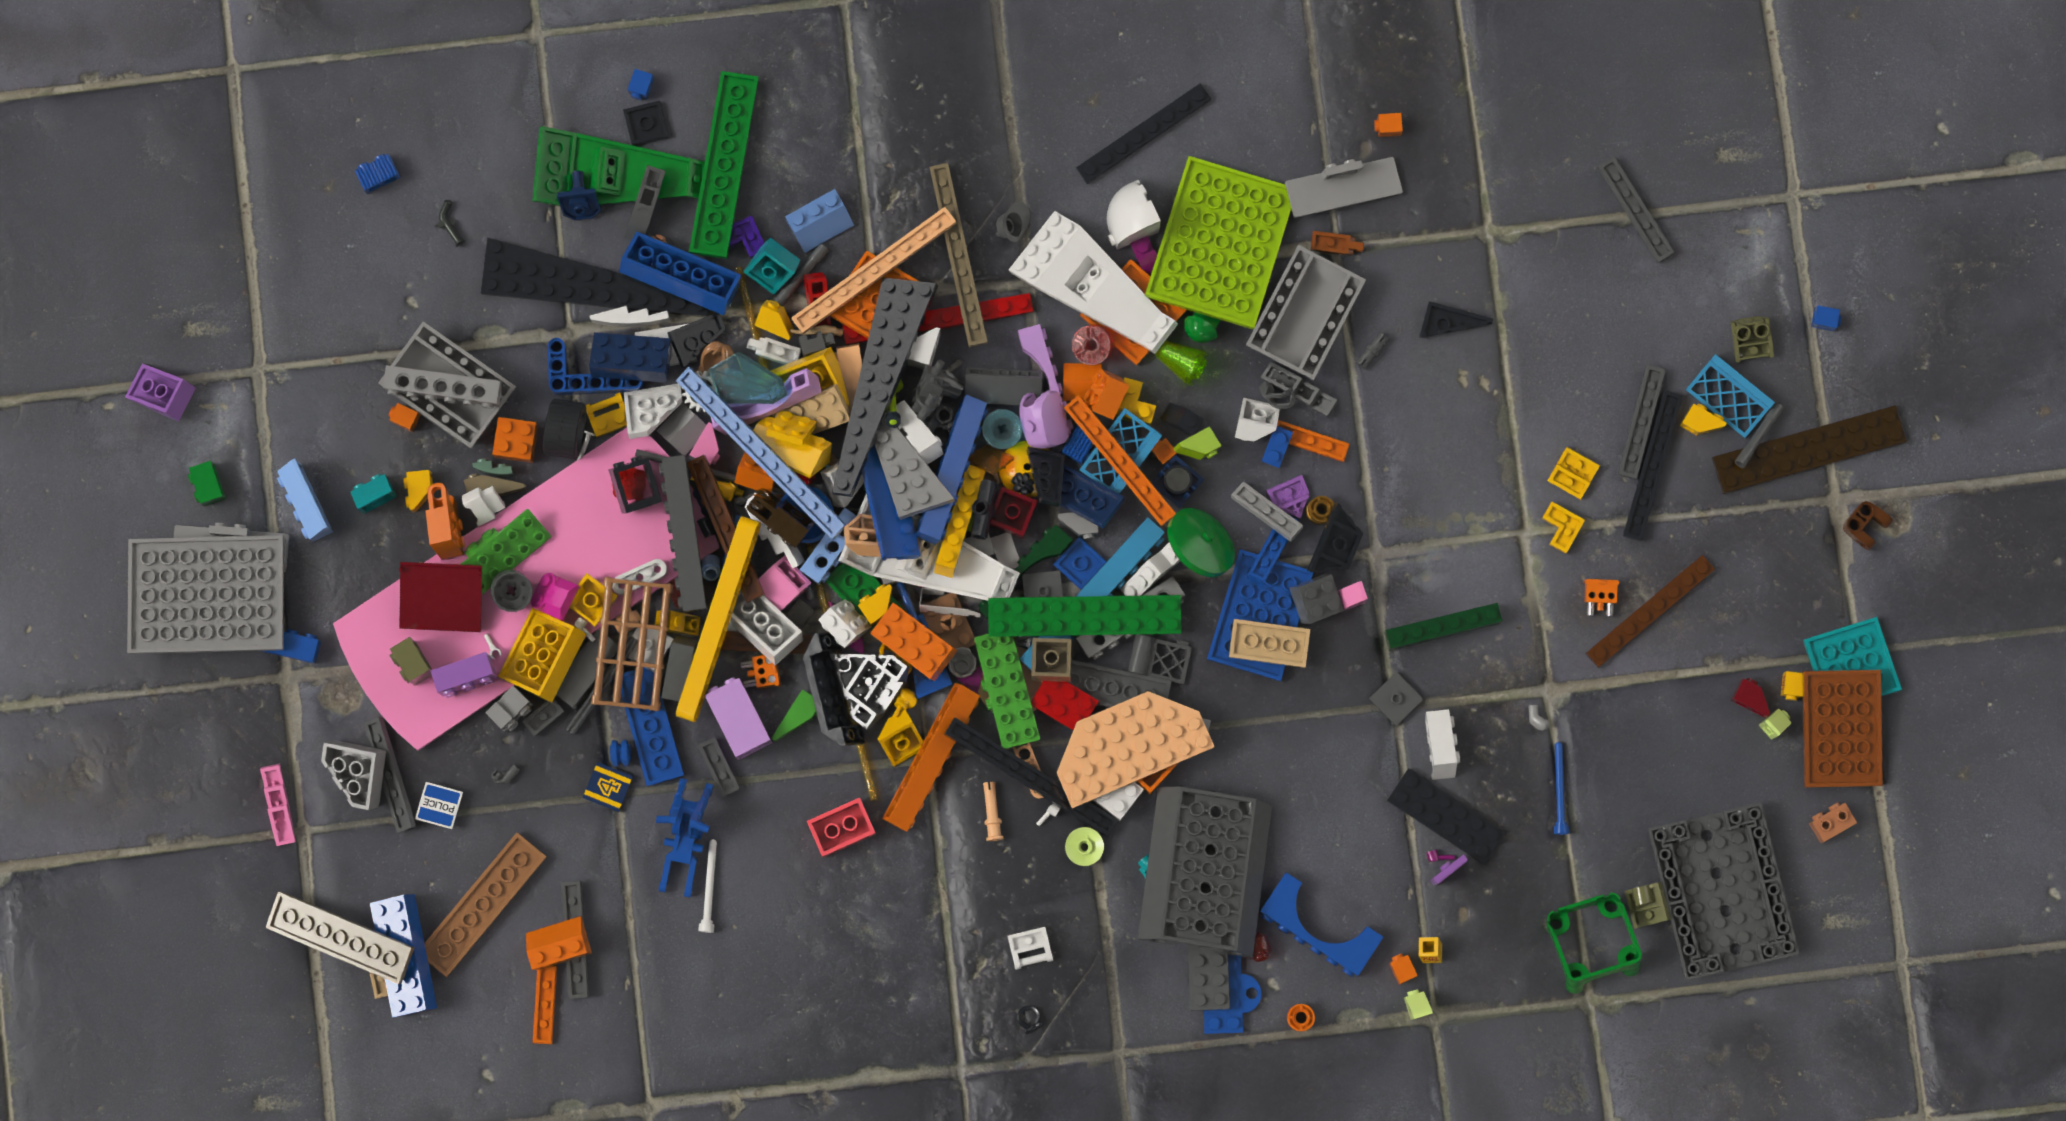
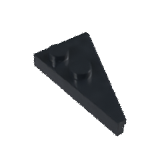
[1419,301,1493,338]

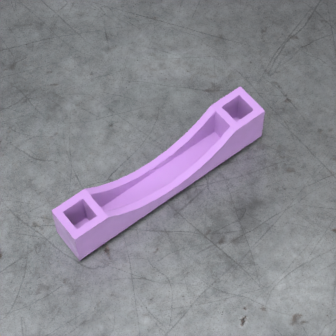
[1018,324,1074,436]
[711,368,821,435]

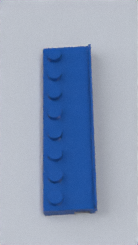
[862,444,920,561]

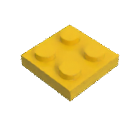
[766,411,817,446]

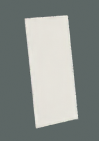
[990,533,1019,569]

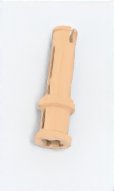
[983,782,1004,841]

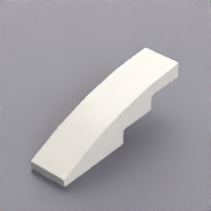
[590,306,670,327]
[745,504,805,569]

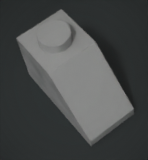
[1057,512,1098,539]

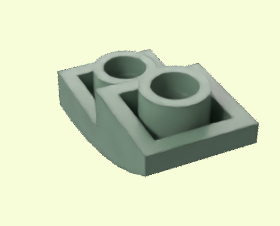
[472,459,514,477]

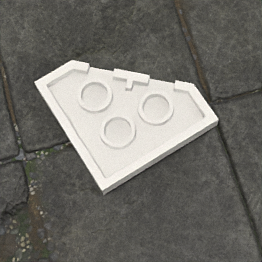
[624,384,683,439]

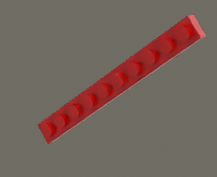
[842,293,1033,345]

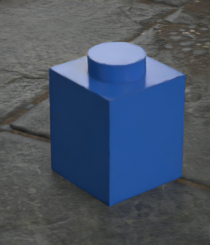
[627,69,654,100]
[1811,305,1842,331]

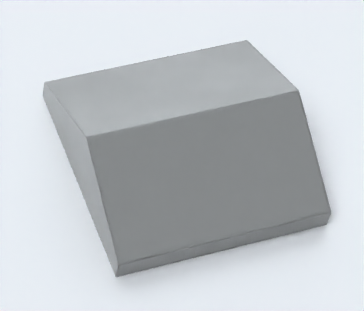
[657,403,706,456]

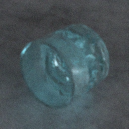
[982,409,1023,449]

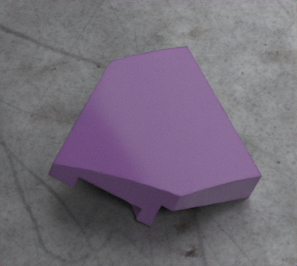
[1266,475,1309,518]

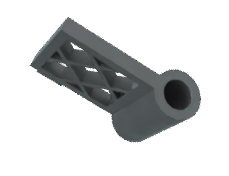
[1128,634,1192,685]

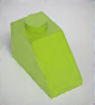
[1173,426,1221,460]

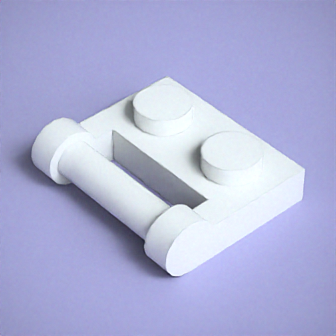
[1008,927,1053,970]

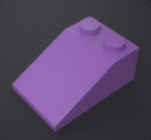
[125,364,196,421]

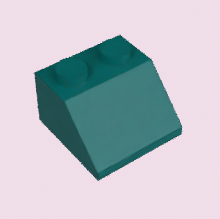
[743,238,800,295]
[351,474,398,514]

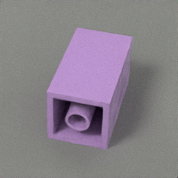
[704,677,773,760]

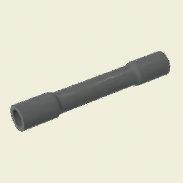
[773,243,829,307]
[1735,403,1784,468]

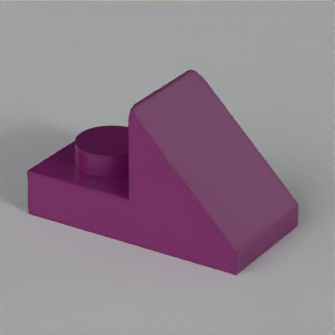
[1130,236,1157,276]

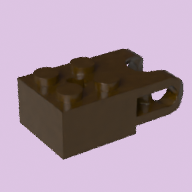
[746,488,815,548]

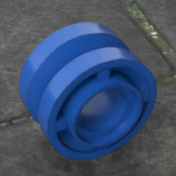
[610,739,631,767]

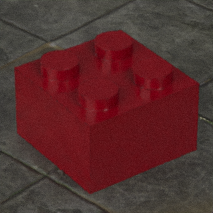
[990,487,1038,539]

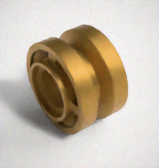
[1306,496,1334,525]

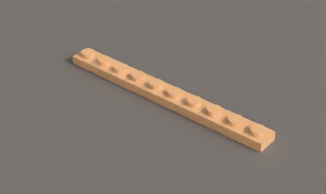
[791,207,956,334]

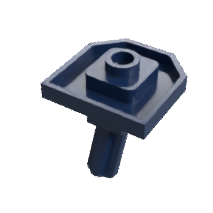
[557,171,601,220]

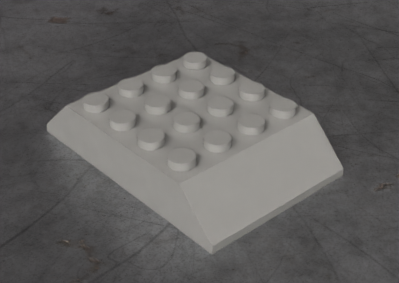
[1246,245,1366,380]
[378,322,516,449]

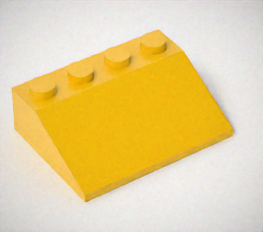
[759,347,850,406]
[497,608,586,703]

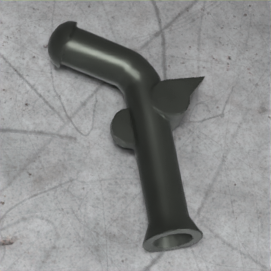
[435,200,465,247]

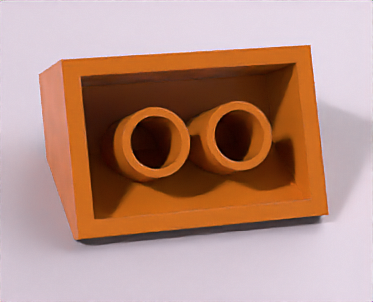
[526,916,592,970]

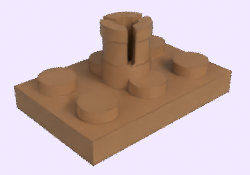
[919,593,975,649]

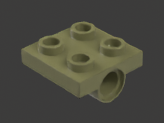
[1625,882,1671,929]

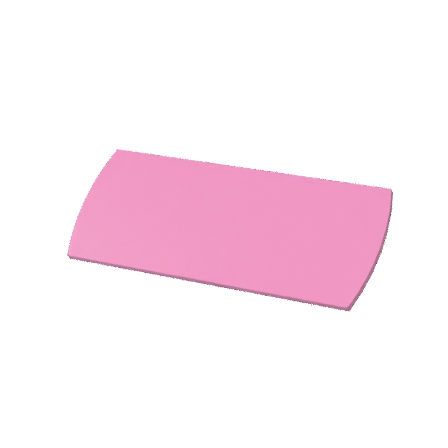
[333,427,720,751]

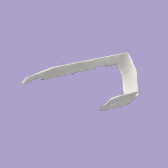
[920,588,980,617]

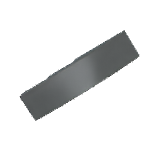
[1261,361,1339,418]

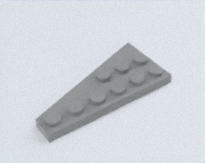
[874,413,955,520]

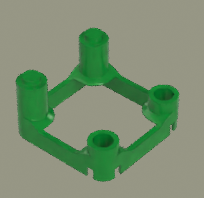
[1546,893,1642,994]

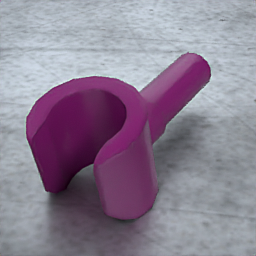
[1426,850,1455,862]

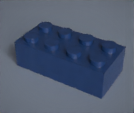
[589,332,672,383]

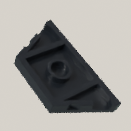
[1307,502,1363,572]

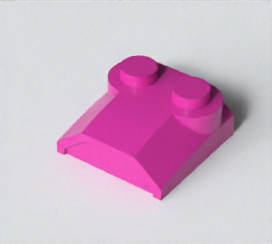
[531,573,580,621]

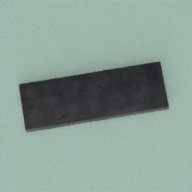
[1387,768,1506,865]

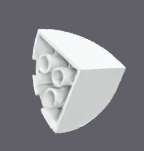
[1107,180,1160,250]

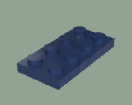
[1060,465,1125,529]

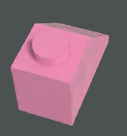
[689,422,721,466]
[1338,581,1368,610]

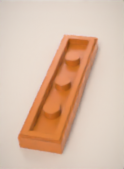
[1277,420,1350,462]
[532,966,558,1044]

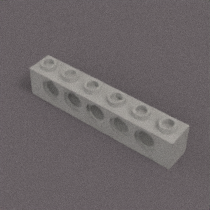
[382,365,502,409]
[1076,576,1185,660]

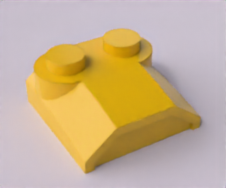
[569,573,618,627]

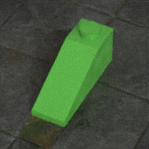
[771,689,818,742]

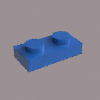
[1262,426,1293,468]

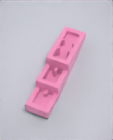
[260,763,296,846]

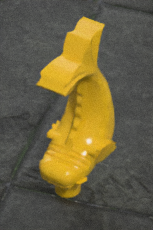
[690,476,745,501]

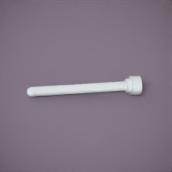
[698,839,717,933]

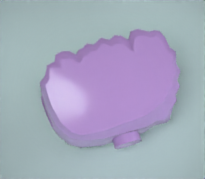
[1019,390,1070,449]

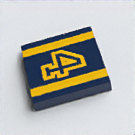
[583,762,633,812]

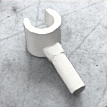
[575,617,596,642]
[484,634,502,659]
[1036,804,1060,826]

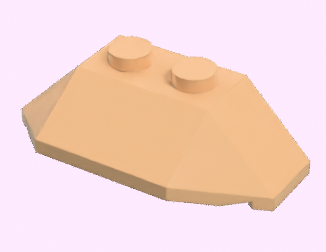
[844,514,920,557]

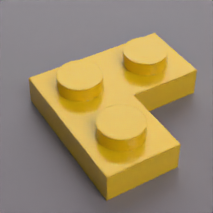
[1542,501,1585,554]

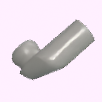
[1528,705,1550,731]

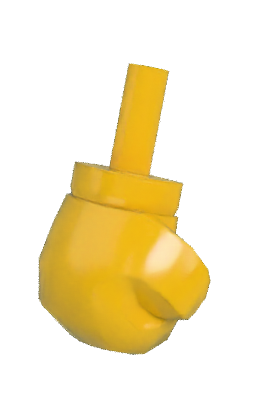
[893,688,918,718]

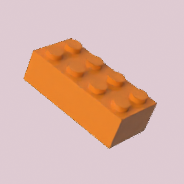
[870,603,958,681]

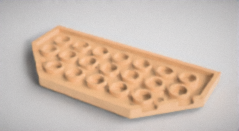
[1057,691,1214,809]

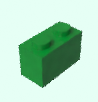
[188,460,226,506]

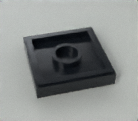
[623,101,669,146]

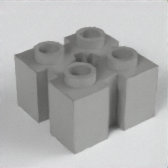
[485,686,533,732]

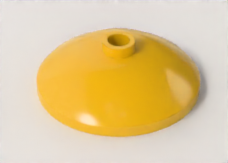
[999,441,1049,498]

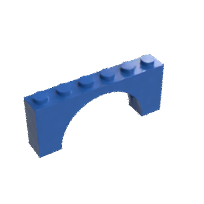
[1260,873,1383,977]

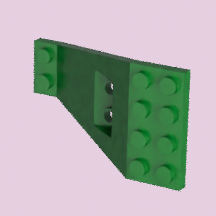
[532,126,705,207]

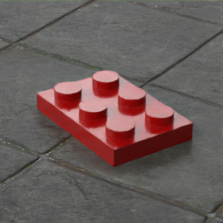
[1031,681,1099,730]

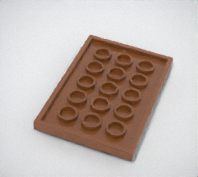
[1802,670,1883,787]

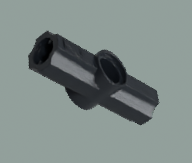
[970,480,998,540]

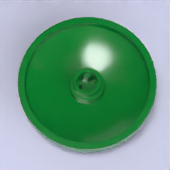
[1167,508,1235,577]

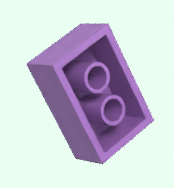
[430,652,498,698]

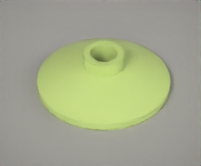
[1065,827,1104,866]

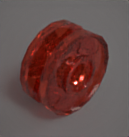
[1072,324,1114,365]

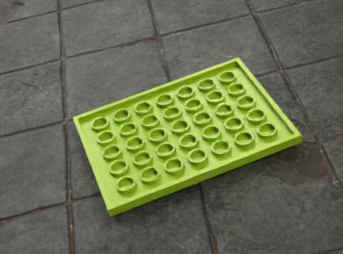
[1145,156,1291,330]

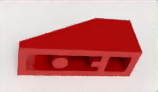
[804,272,831,335]

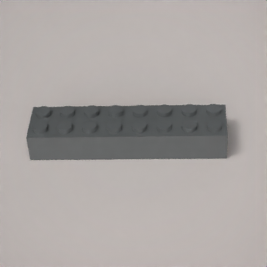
[659,455,708,613]

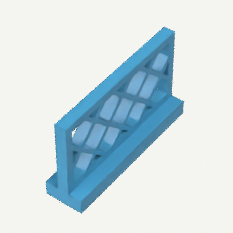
[1686,354,1775,438]
[1079,408,1162,494]

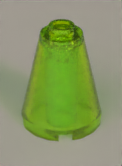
[1155,340,1209,386]

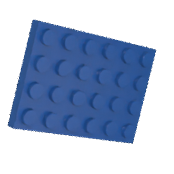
[1207,549,1313,682]

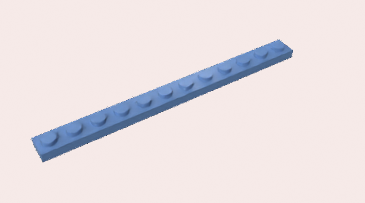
[676,367,846,539]

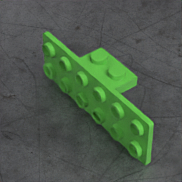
[461,509,551,594]
[974,634,1040,749]

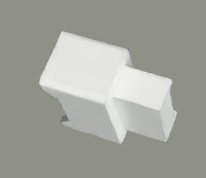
[462,486,505,527]

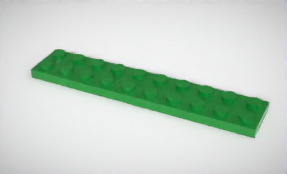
[689,71,759,259]
[988,595,1181,637]

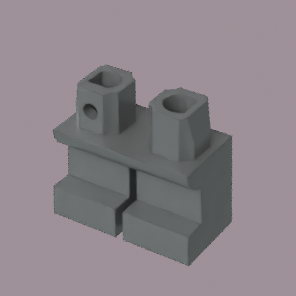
[799,331,835,357]

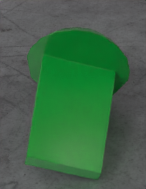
[1184,312,1221,343]

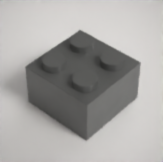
[1290,574,1344,624]

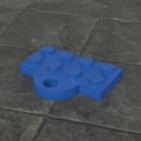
[1204,955,1261,1034]

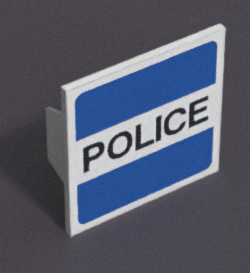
[415,782,463,829]

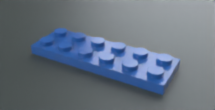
[621,667,684,787]

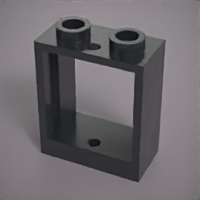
[608,455,662,514]

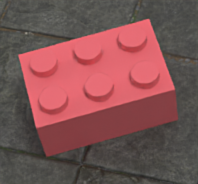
[807,797,876,858]

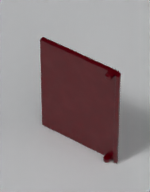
[399,562,482,632]

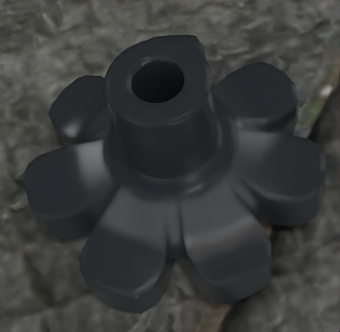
[1011,473,1035,495]

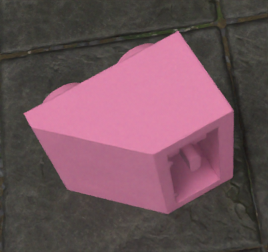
[759,555,811,611]

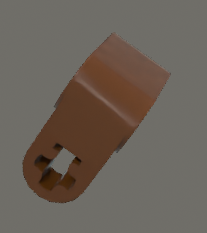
[1843,501,1893,551]

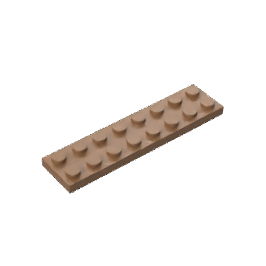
[425,833,547,977]

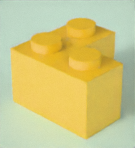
[1115,377,1156,427]

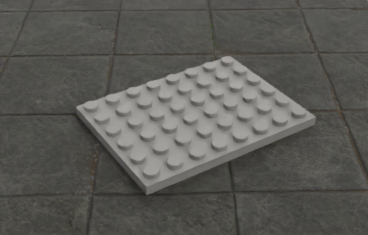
[127,535,284,654]

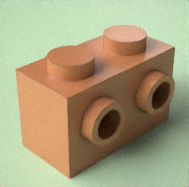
[1809,802,1857,843]

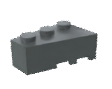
[661,635,700,701]

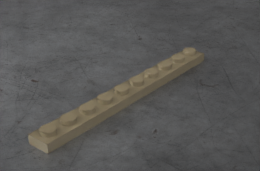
[929,163,988,348]

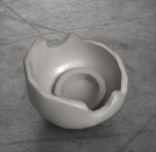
[948,647,977,678]

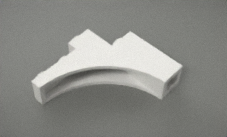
[1120,543,1180,596]

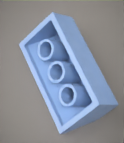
[277,458,333,542]

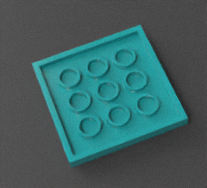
[1803,617,1902,696]

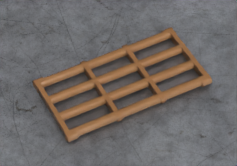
[591,577,673,711]

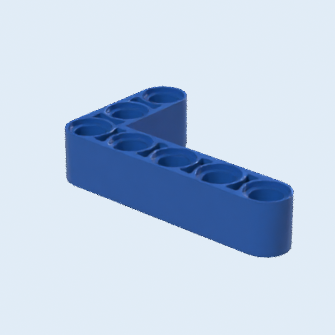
[548,338,644,395]

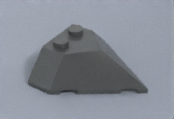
[830,654,909,730]

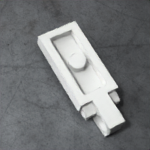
[746,337,801,365]

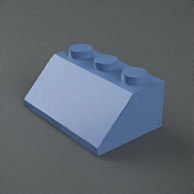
[785,189,854,253]

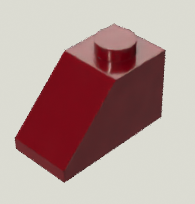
[1731,678,1770,718]

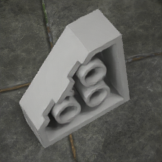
[321,740,386,810]

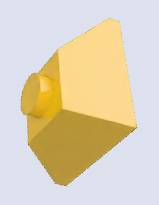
[878,709,923,767]

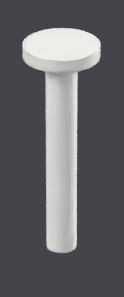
[577,431,595,460]

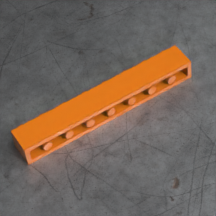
[882,683,980,832]

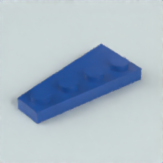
[912,614,953,700]

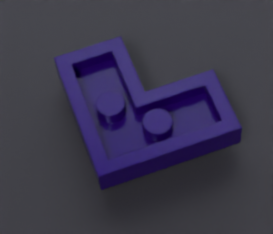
[729,215,764,259]

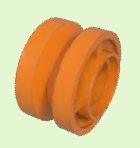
[1287,1004,1315,1032]

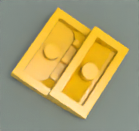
[1547,447,1600,500]

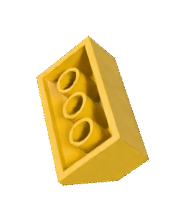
[753,416,832,478]

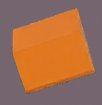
[1063,363,1102,402]

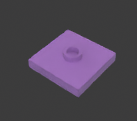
[1430,854,1468,886]

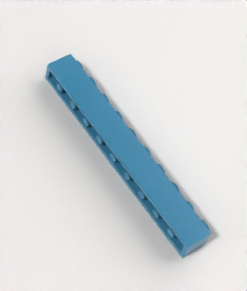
[1019,517,1165,672]

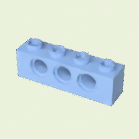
[800,508,857,584]

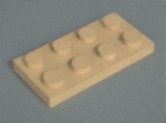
[772,384,851,435]
[1229,619,1310,668]

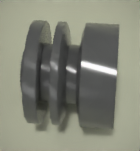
[490,570,532,612]

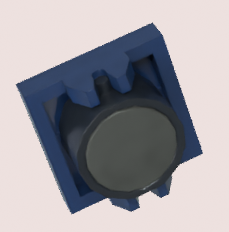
[1151,455,1205,509]

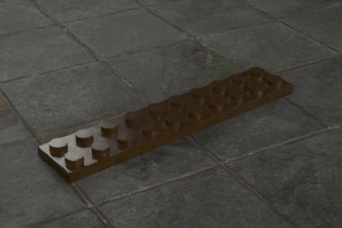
[1712,405,1907,494]

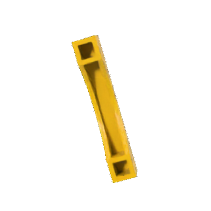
[934,465,986,578]

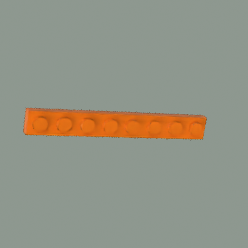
[1064,395,1176,526]

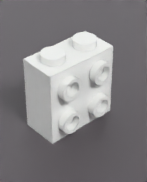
[819,599,871,648]

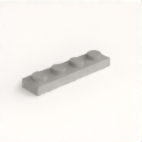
[1231,482,1303,542]

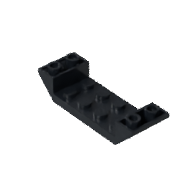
[803,632,865,746]

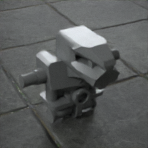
[911,360,965,421]

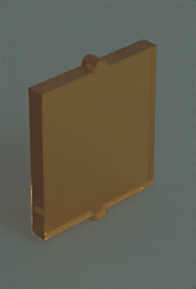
[968,444,1014,475]

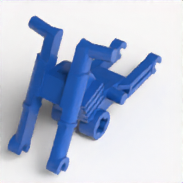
[656,778,714,898]

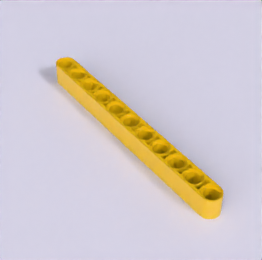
[676,516,761,722]

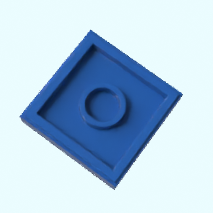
[1053,537,1107,590]

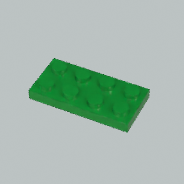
[826,563,905,631]

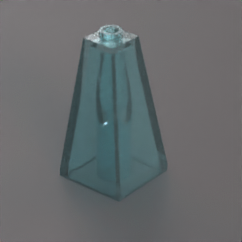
[708,352,788,404]

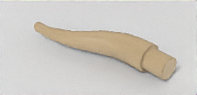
[790,325,843,337]

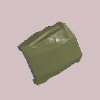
[1730,316,1774,362]

